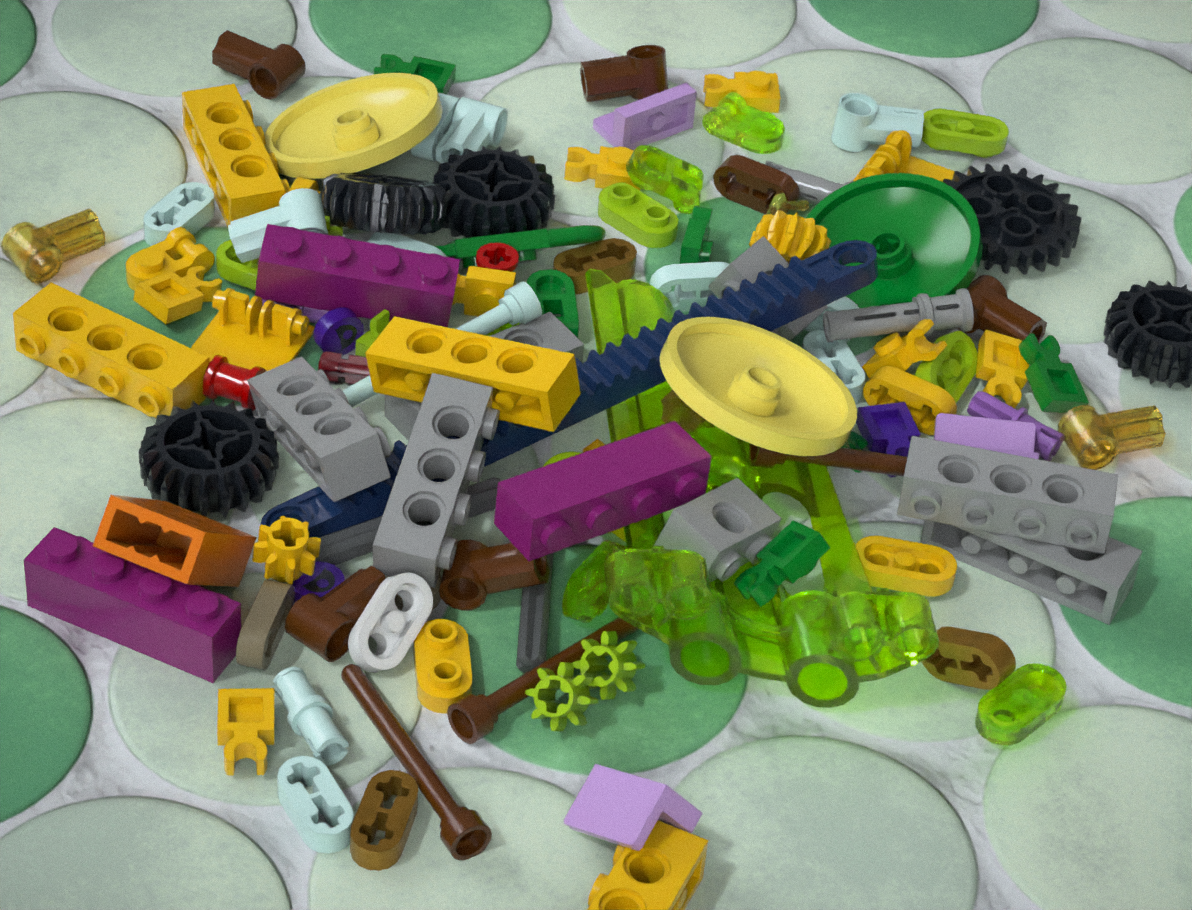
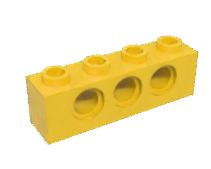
[182,84,290,227]
[13,282,210,418]
[365,316,581,432]
[587,820,708,910]

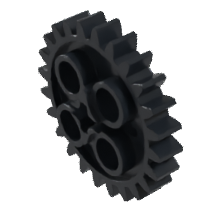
[943,164,1082,275]

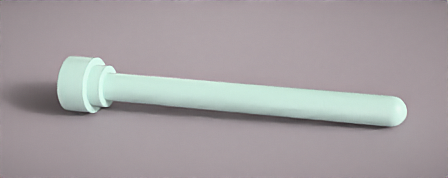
[342,281,542,407]

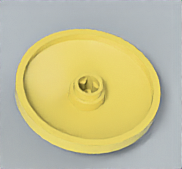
[264,73,443,179]
[660,317,857,456]

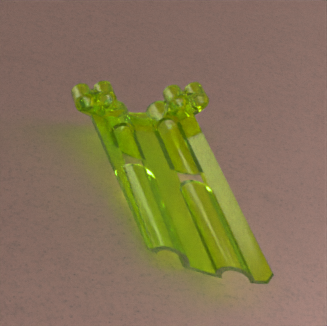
[585,268,939,708]

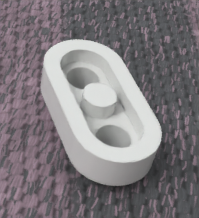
[348,572,433,672]

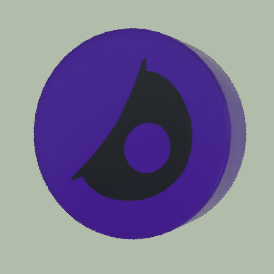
[313,307,364,355]
[292,561,345,603]

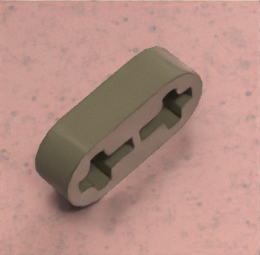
[236,579,295,670]

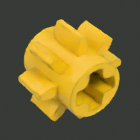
[252,516,321,585]

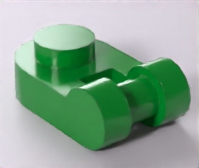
[527,269,579,338]

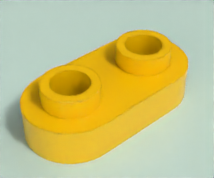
[851,536,957,597]
[413,619,472,714]

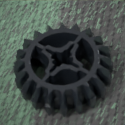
[432,146,555,238]
[320,173,447,235]
[1103,280,1192,388]
[139,399,279,518]

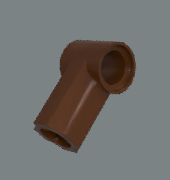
[212,30,306,100]
[580,45,668,102]
[957,275,1047,343]
[439,539,550,610]
[285,566,386,662]

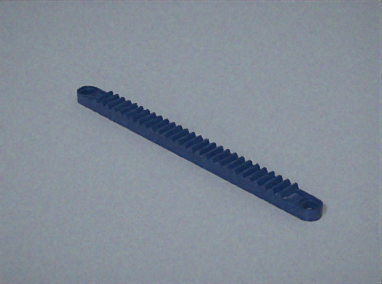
[261,240,878,538]

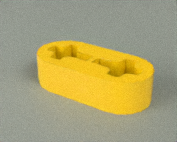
[863,366,957,435]

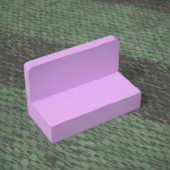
[593,83,697,150]
[933,413,1039,459]
[564,764,703,851]

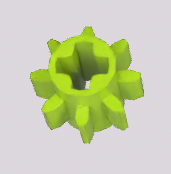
[573,631,645,700]
[525,662,599,731]

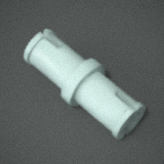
[272,667,349,766]

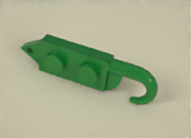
[434,225,606,269]

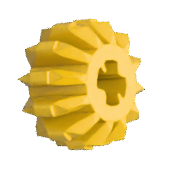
[749,210,831,263]

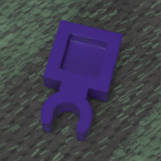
[856,402,921,478]

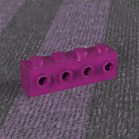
[255,224,460,327]
[494,421,712,561]
[23,527,241,683]

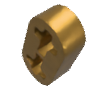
[553,238,637,295]
[919,626,1016,690]
[350,770,418,871]

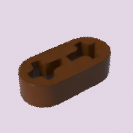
[713,155,800,215]

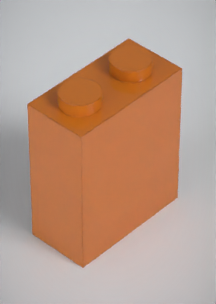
[93,495,257,587]

